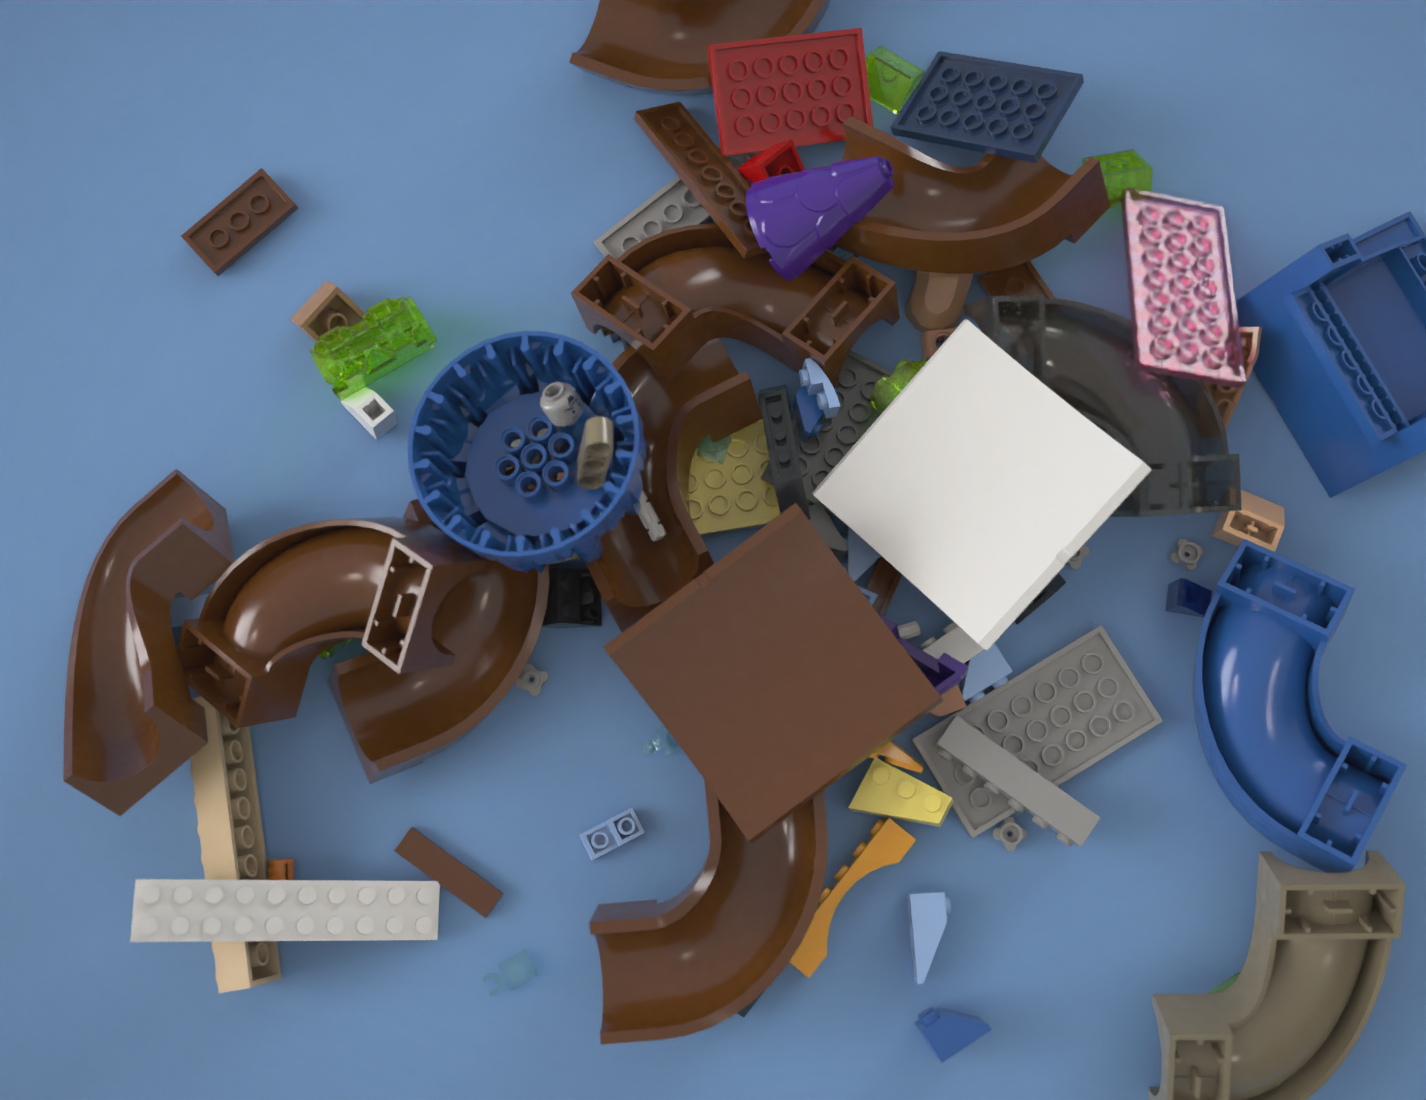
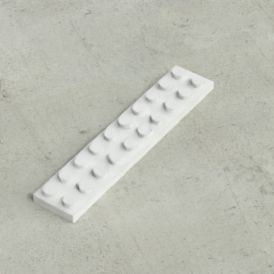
[130,879,440,942]

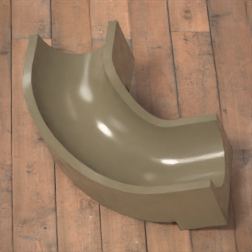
[1148,850,1406,1100]

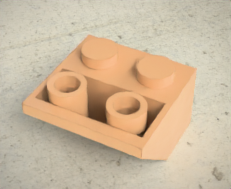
[1212,486,1285,552]

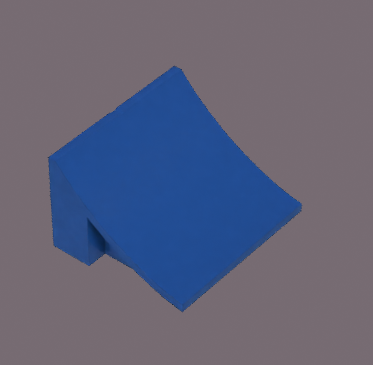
[1219,211,1426,498]

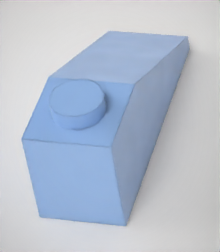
[906,891,951,984]

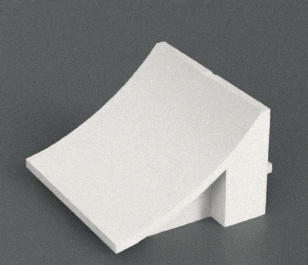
[812,319,1152,651]

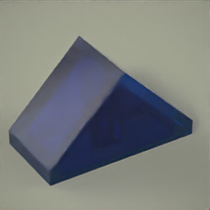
[1165,578,1212,618]

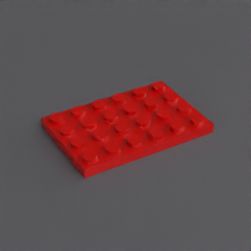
[707,28,873,156]

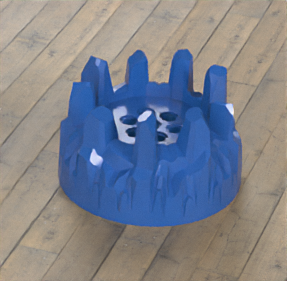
[408,331,646,573]

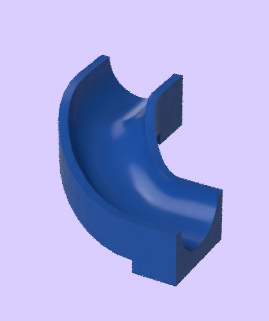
[1193,539,1407,873]

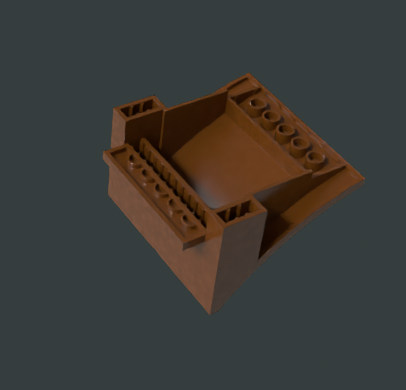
[604,503,943,843]

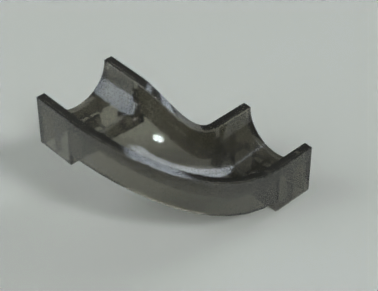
[964,295,1242,517]

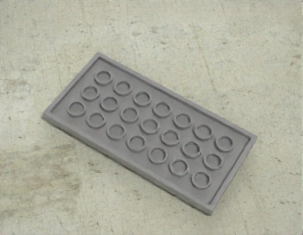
[911,625,1163,838]

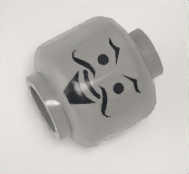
[540,382,584,427]

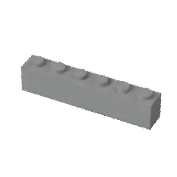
[933,715,1101,847]

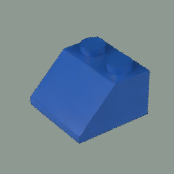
[915,1007,992,1063]

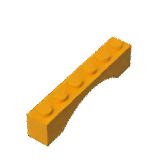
[789,818,916,978]

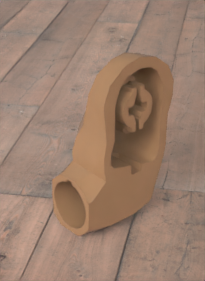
[905,270,973,333]

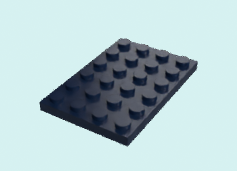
[890,51,1084,163]

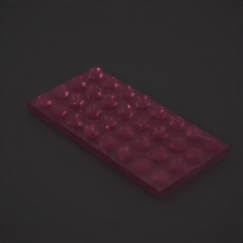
[1120,187,1246,388]

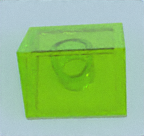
[866,46,925,114]

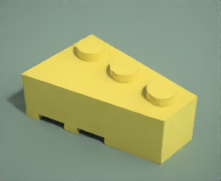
[848,758,954,827]

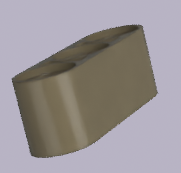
[577,416,613,490]

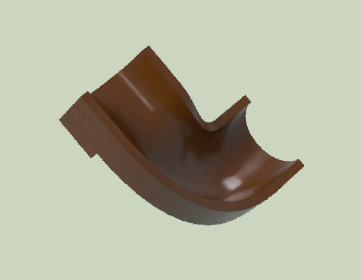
[569,0,831,96]
[827,116,1111,274]
[584,338,763,633]
[63,469,234,816]
[589,779,828,1045]

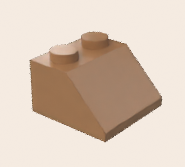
[290,281,374,361]

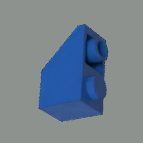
[792,385,838,443]

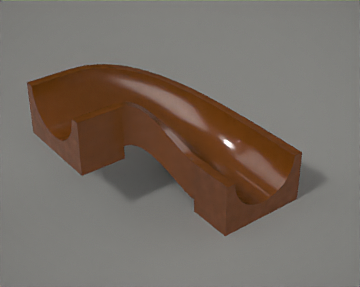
[571,224,900,389]
[328,468,549,784]
[177,517,486,728]

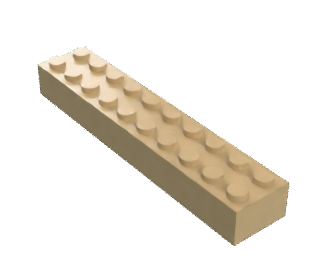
[190,697,282,993]

